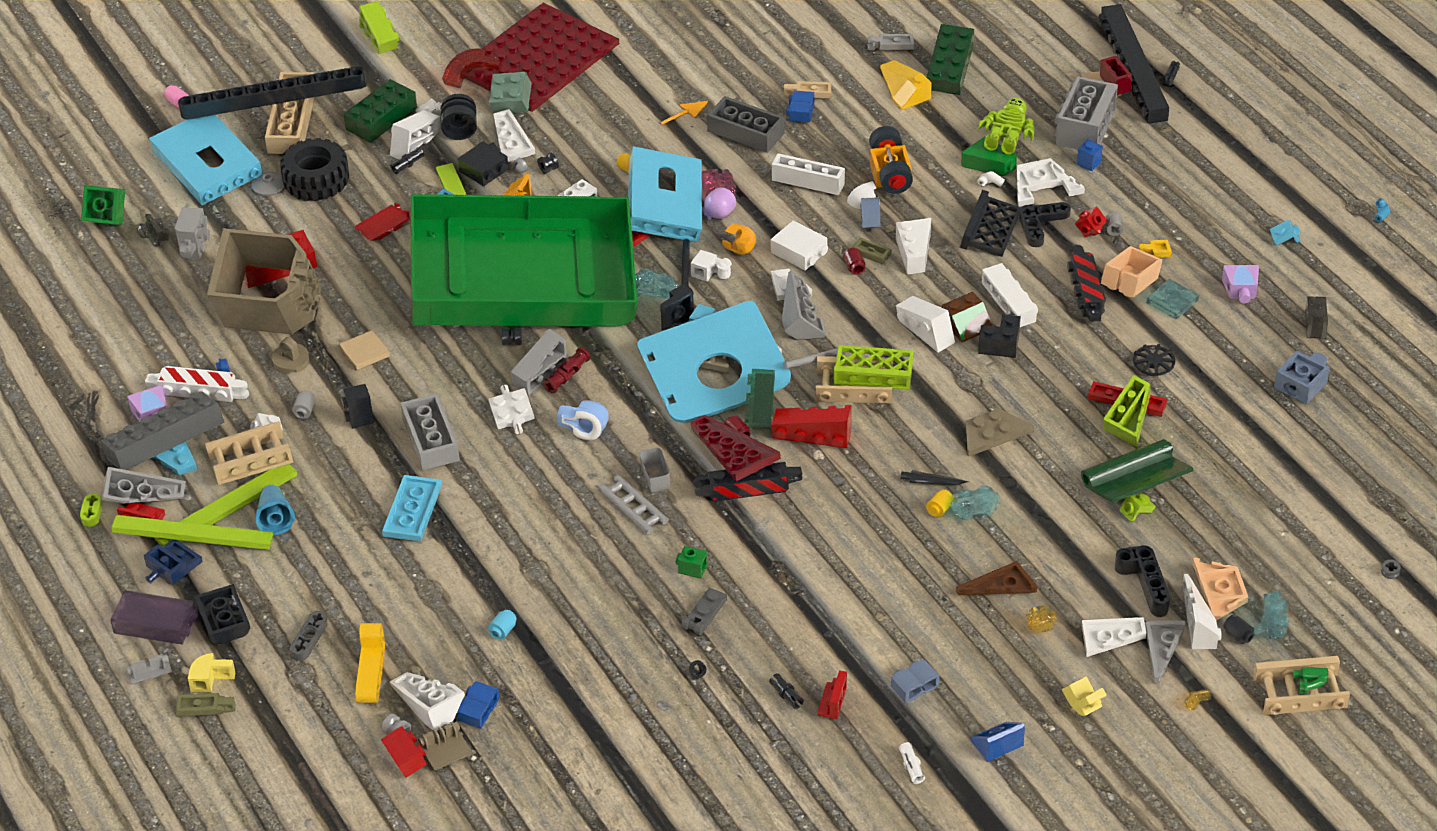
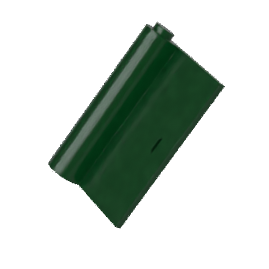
[1081,439,1194,503]

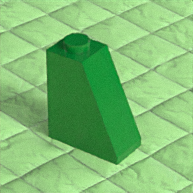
[961,136,1017,176]

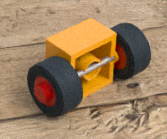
[869,126,913,194]

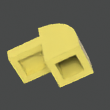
[188,653,235,692]
[1062,677,1106,716]

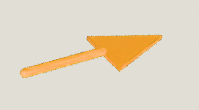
[661,101,708,125]

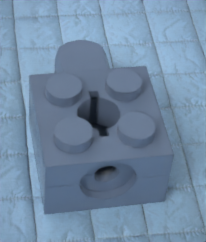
[1274,351,1330,404]

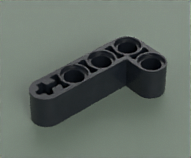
[1115,545,1170,617]

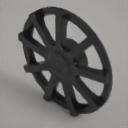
[1133,344,1176,376]

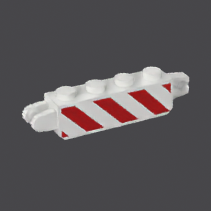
[145,366,249,402]

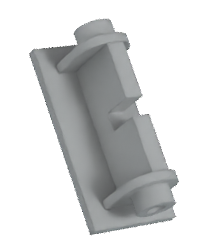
[127,654,172,684]

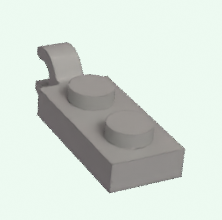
[867,34,914,50]

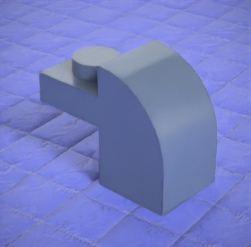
[860,197,881,228]

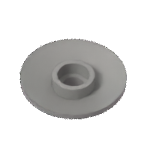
[251,172,285,196]

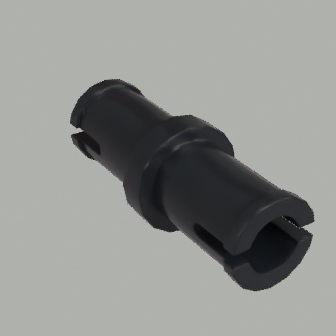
[390,147,425,174]
[769,673,804,709]

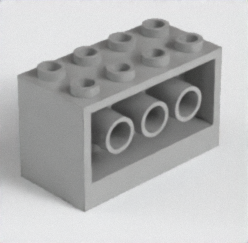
[1054,76,1118,150]

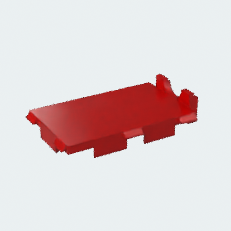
[355,202,410,241]

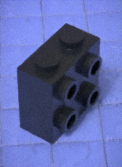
[458,141,509,187]

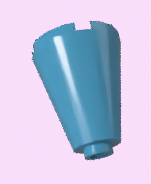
[255,485,295,535]

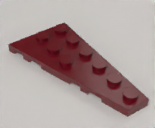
[690,415,781,481]

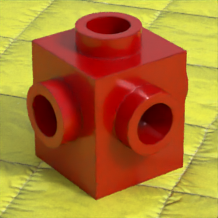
[1075,206,1107,238]

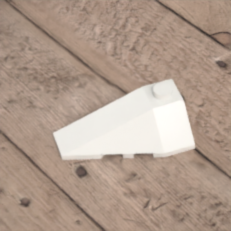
[1182,574,1221,649]
[389,672,464,730]

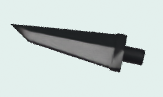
[901,470,969,485]

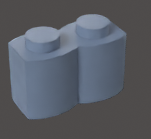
[890,660,940,703]

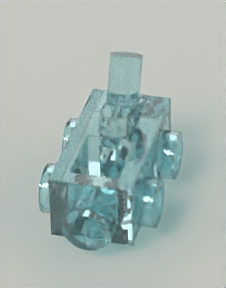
[635,268,678,299]
[951,486,1000,520]
[1254,591,1289,639]

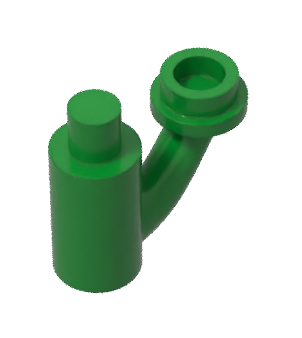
[1293,667,1328,695]

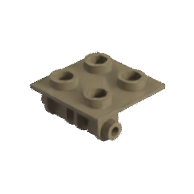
[417,722,473,771]

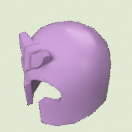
[702,188,736,220]

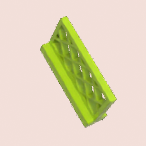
[834,345,914,390]

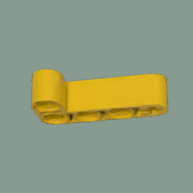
[355,623,385,703]

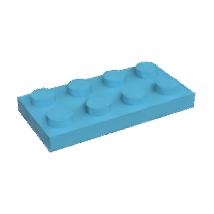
[382,475,442,542]

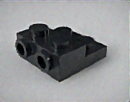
[660,284,694,331]

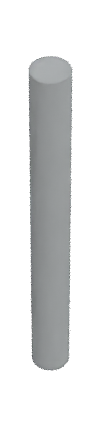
[782,348,845,369]

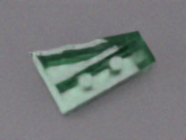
[745,369,775,430]

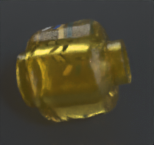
[1026,605,1057,634]

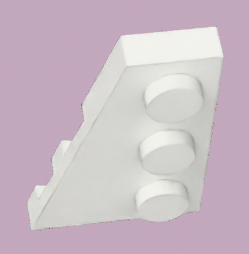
[1082,617,1146,657]

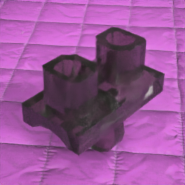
[137,214,170,247]

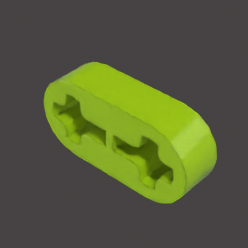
[80,493,103,527]

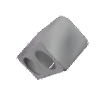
[640,448,670,493]

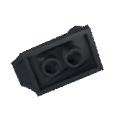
[194,584,251,644]

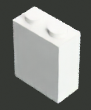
[771,221,828,270]

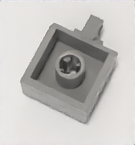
[175,207,210,259]

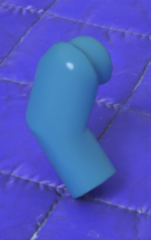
[1374,198,1390,223]

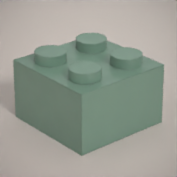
[489,72,532,113]

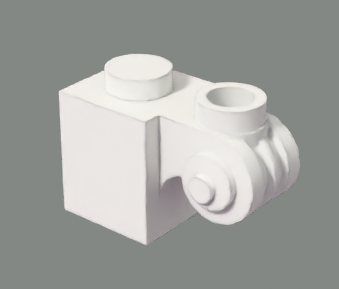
[691,250,732,281]

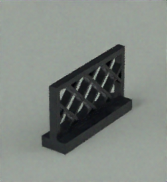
[960,190,1021,257]

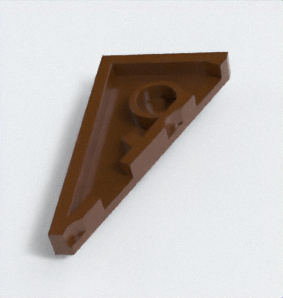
[956,561,1038,595]

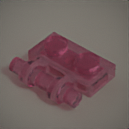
[702,169,736,197]

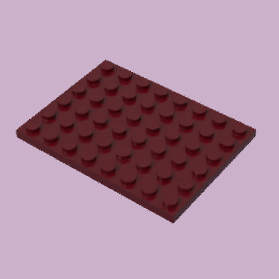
[455,2,620,112]

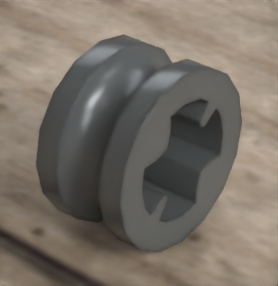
[1381,560,1401,579]

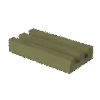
[852,238,892,265]

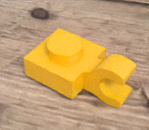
[1139,240,1172,258]

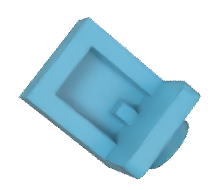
[1270,219,1301,245]

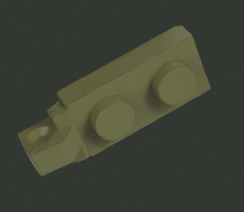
[175,693,236,717]

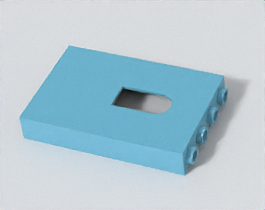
[149,115,263,205]
[628,146,702,243]

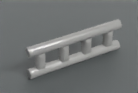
[598,475,669,534]

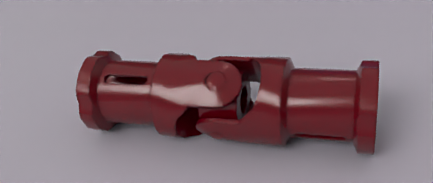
[543,347,591,393]

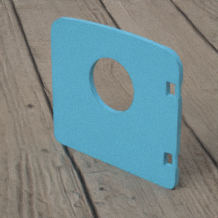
[637,301,791,423]

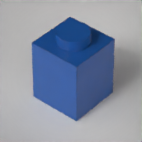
[1077,140,1103,171]

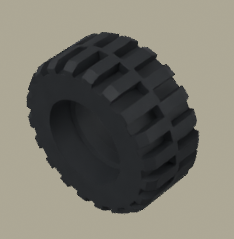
[280,138,349,201]

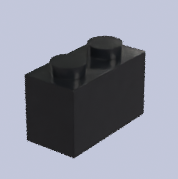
[341,384,374,429]

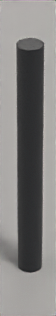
[681,239,690,286]

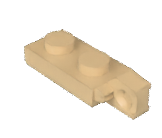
[784,81,831,99]

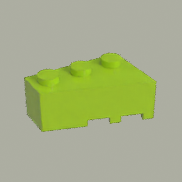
[359,1,399,54]
[1103,375,1151,447]

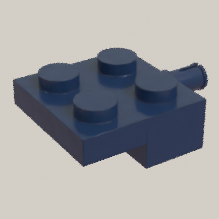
[144,540,203,585]

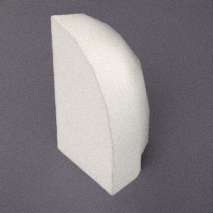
[847,181,880,209]

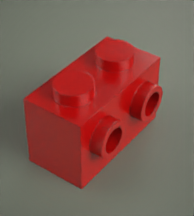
[381,726,427,778]

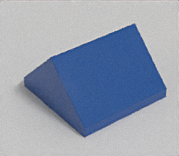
[970,721,1025,762]

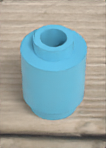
[488,610,517,639]

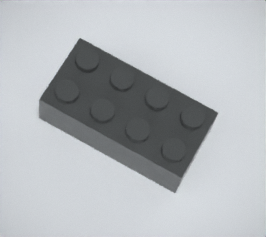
[707,96,785,153]

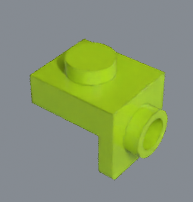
[1120,494,1156,521]

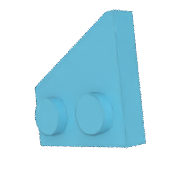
[151,442,197,476]

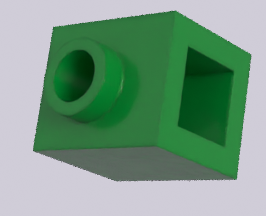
[676,546,708,579]

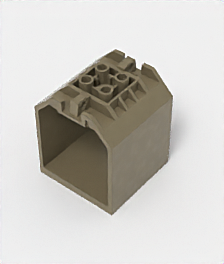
[207,228,321,334]

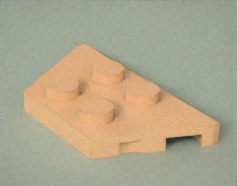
[1193,558,1248,621]

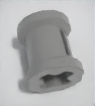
[1106,212,1123,236]

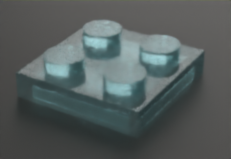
[1146,279,1199,319]

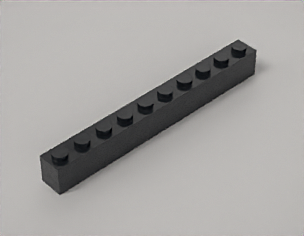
[1099,4,1169,124]

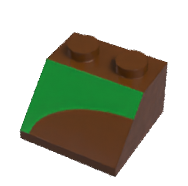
[942,292,992,343]

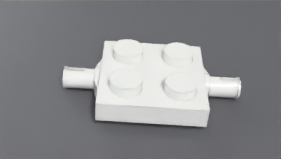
[488,385,535,434]

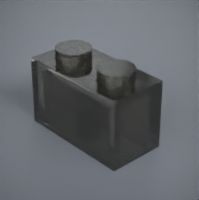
[1305,296,1328,339]

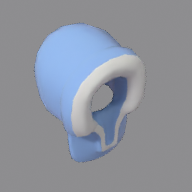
[557,400,609,441]

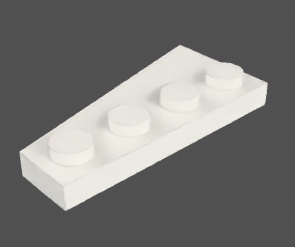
[493,109,535,162]

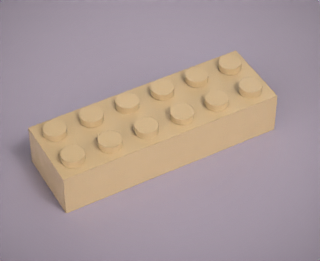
[265,72,315,154]

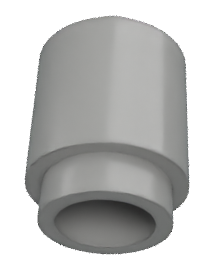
[292,390,315,419]

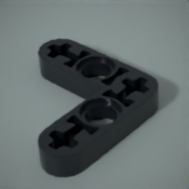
[1019,202,1071,247]

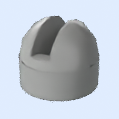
[512,157,528,173]

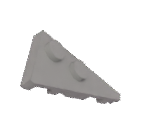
[1145,620,1185,683]

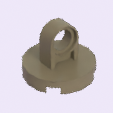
[272,337,309,374]

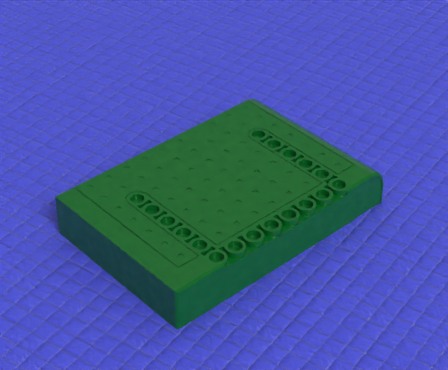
[410,194,637,326]

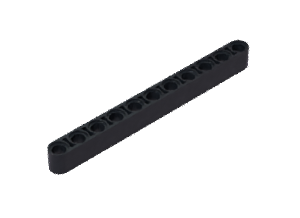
[178,66,367,119]

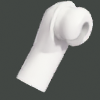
[977,171,1005,187]

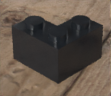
[978,314,1021,358]

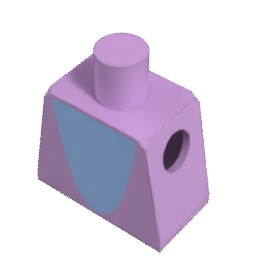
[1222,265,1259,304]
[127,385,167,422]

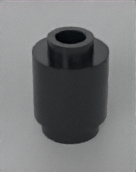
[1223,615,1255,644]

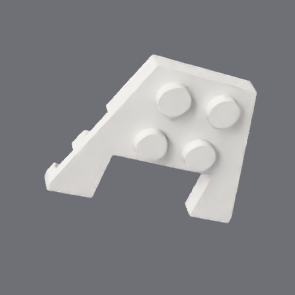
[1017,158,1085,207]

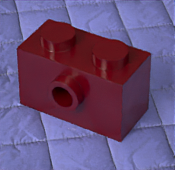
[1100,55,1132,95]

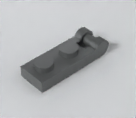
[681,587,727,635]

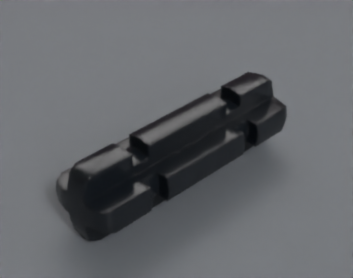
[1163,61,1180,86]

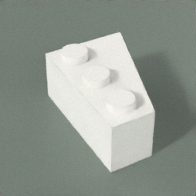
[390,110,441,160]
[896,218,931,274]
[896,296,955,352]

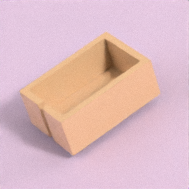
[1101,246,1162,297]

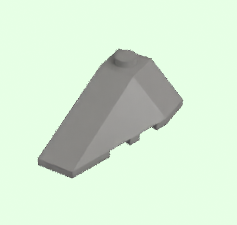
[782,270,826,340]
[102,467,186,503]

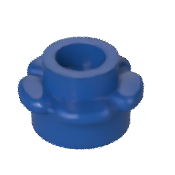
[216,358,230,372]

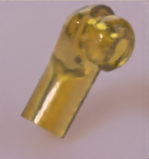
[1184,689,1211,710]

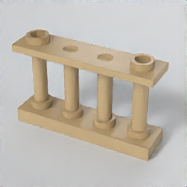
[816,356,893,403]
[205,421,293,485]
[1253,656,1350,715]

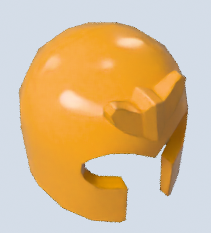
[722,223,756,255]

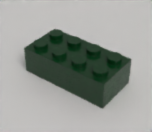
[926,24,975,95]
[344,79,417,143]

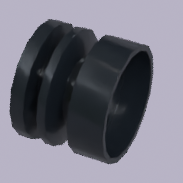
[440,94,477,140]

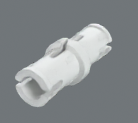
[899,742,925,784]

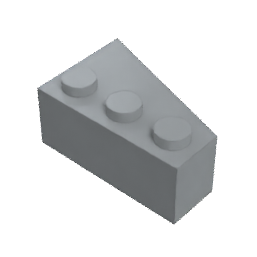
[511,329,567,395]

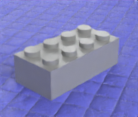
[400,394,460,470]

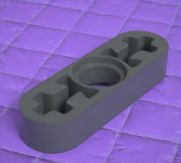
[290,611,328,661]

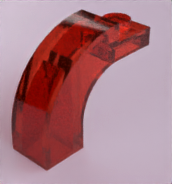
[442,48,503,89]

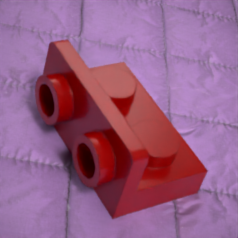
[117,502,166,520]
[818,670,847,719]

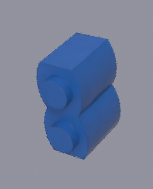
[786,90,815,122]
[457,681,500,729]

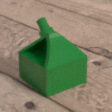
[81,185,126,225]

